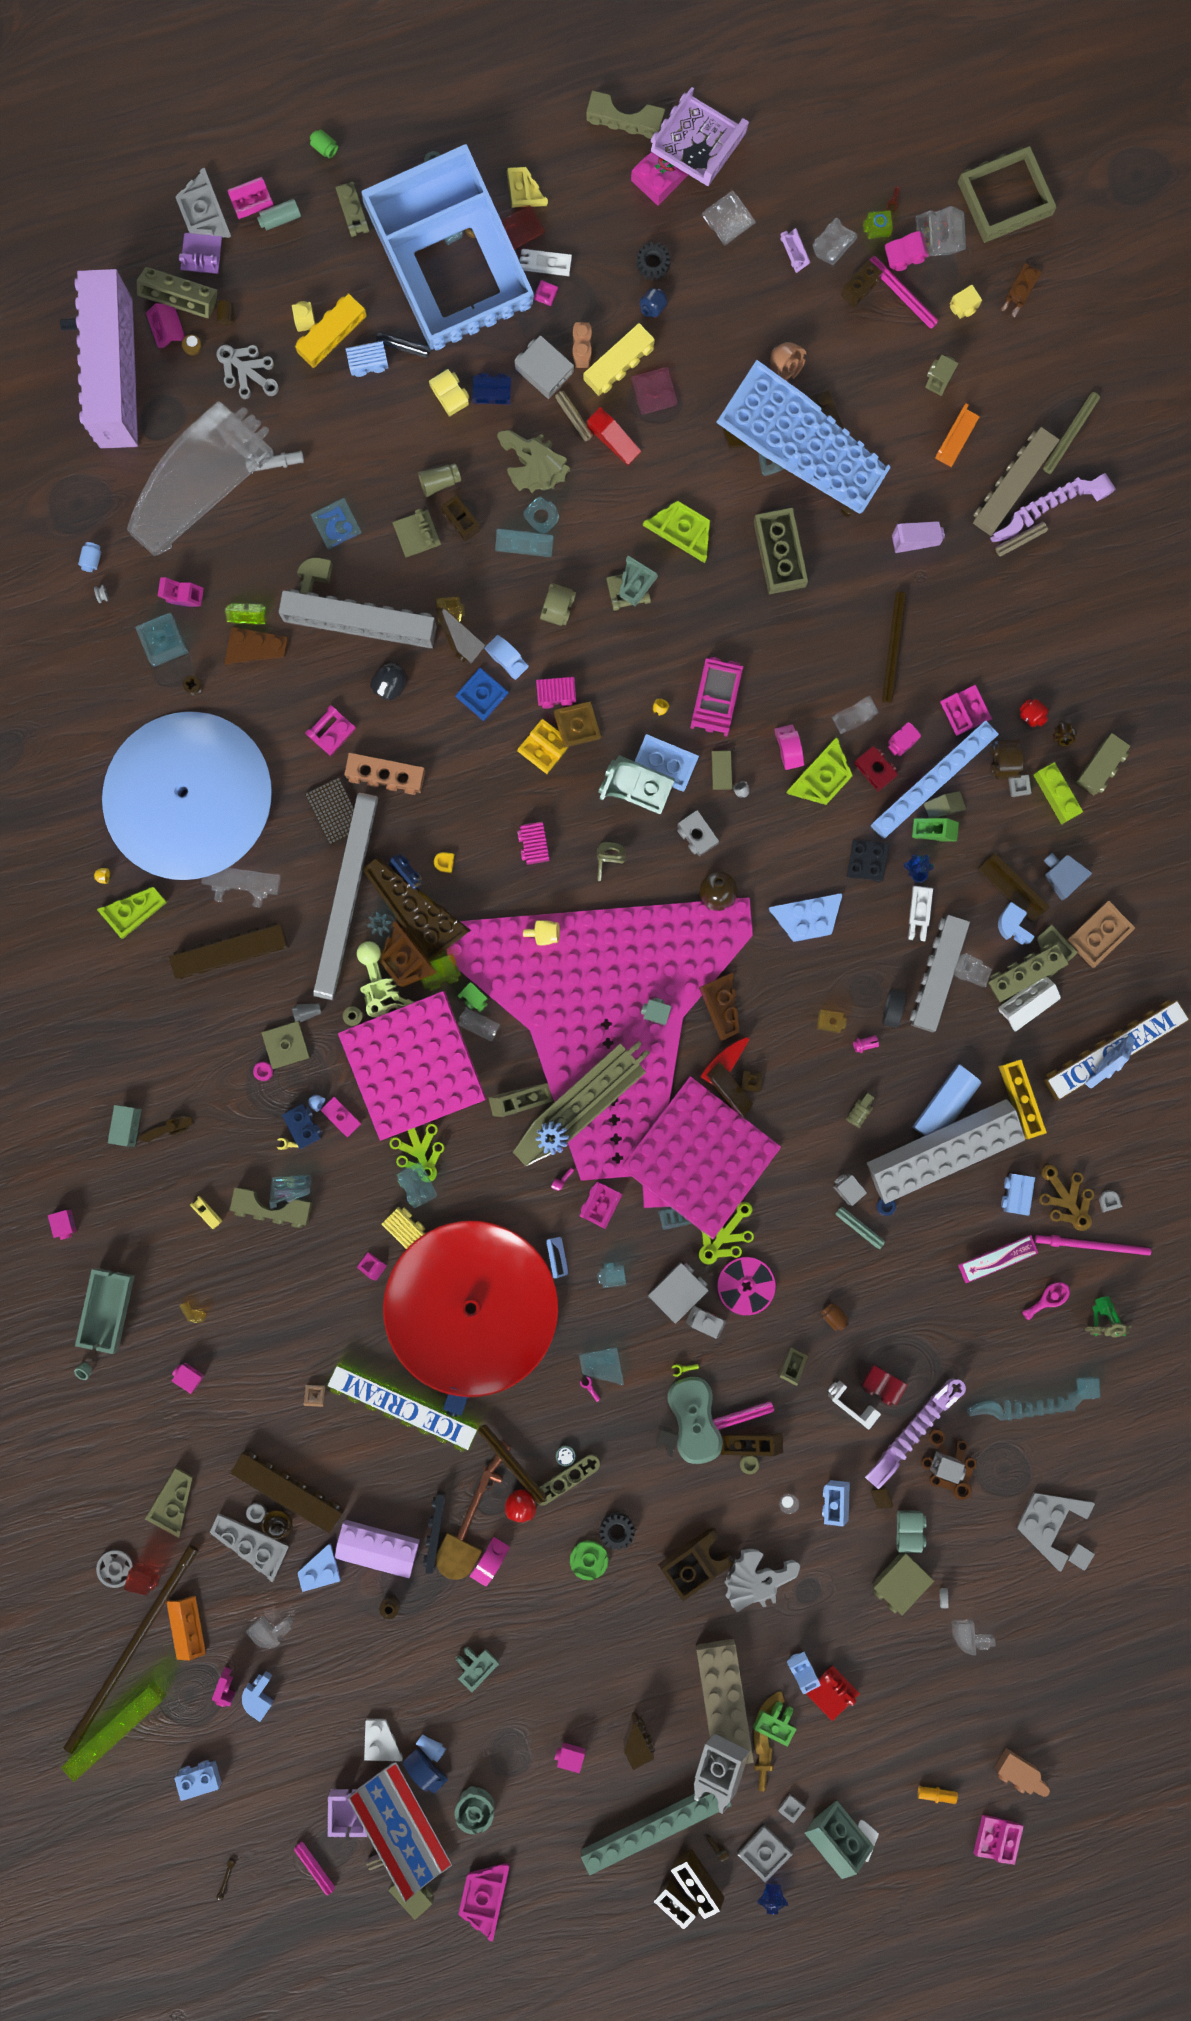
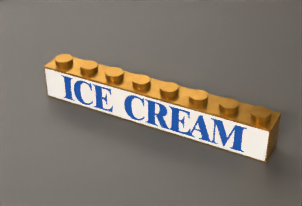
[1043,1000,1189,1100]

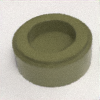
[740,1455,759,1474]

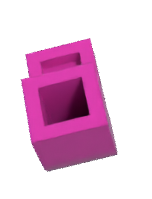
[158,577,204,607]
[775,724,804,770]
[470,1537,510,1587]

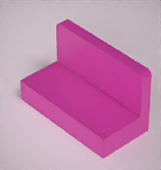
[146,303,185,348]

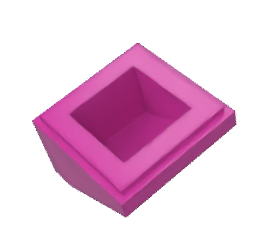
[357,1252,387,1281]

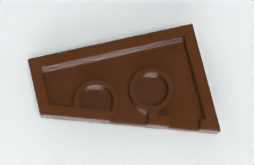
[224,627,288,665]
[699,972,740,1040]

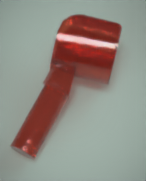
[886,187,900,213]

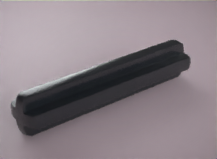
[376,332,431,358]

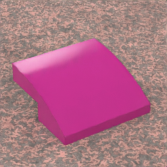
[940,685,992,736]
[973,1815,1024,1865]

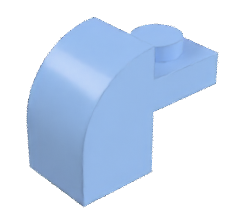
[484,635,529,680]
[998,902,1035,944]
[787,1652,821,1694]
[242,1671,274,1722]

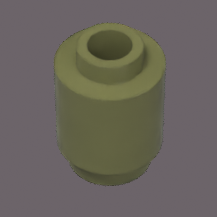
[343,1007,364,1027]

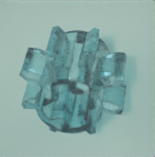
[367,912,391,936]

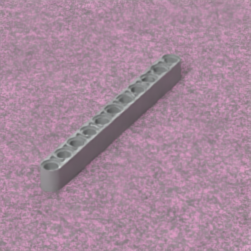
[314,792,378,1000]

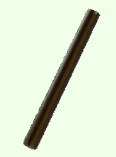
[882,591,906,703]

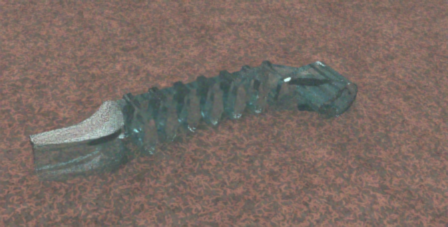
[967,1377,1101,1421]

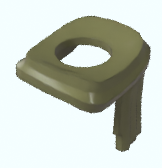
[597,842,626,881]

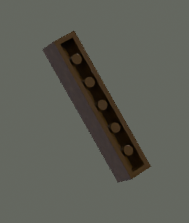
[169,922,289,980]
[230,1450,344,1534]

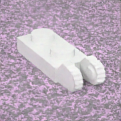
[908,886,933,941]

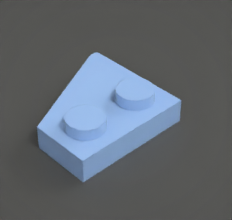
[297,1543,341,1592]

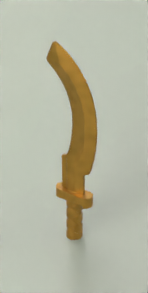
[754,1691,785,1791]

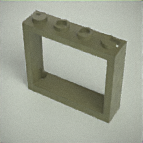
[958,146,1057,243]

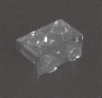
[813,218,857,266]

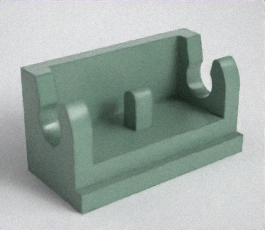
[108,1105,142,1147]

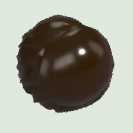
[261,1509,293,1540]

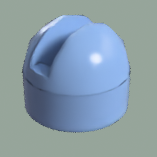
[308,1095,325,1112]

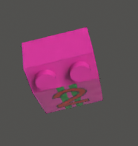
[631,152,689,206]

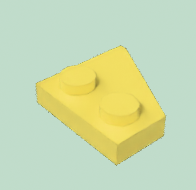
[507,167,548,208]

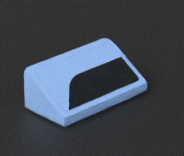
[547,1237,568,1278]

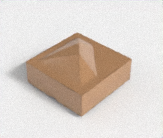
[304,1385,325,1407]

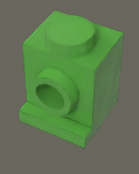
[458,982,488,1012]

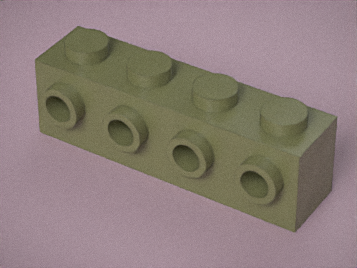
[137,267,217,319]
[988,943,1069,1002]

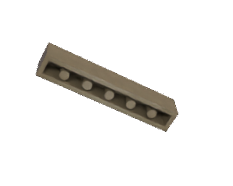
[973,427,1059,536]

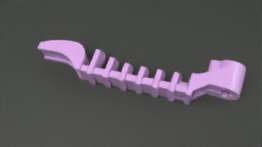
[990,473,1116,542]
[865,1379,966,1489]

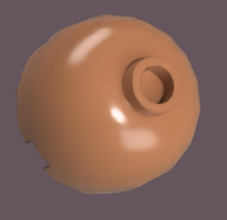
[770,342,806,382]

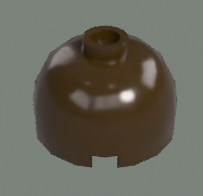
[699,872,738,911]

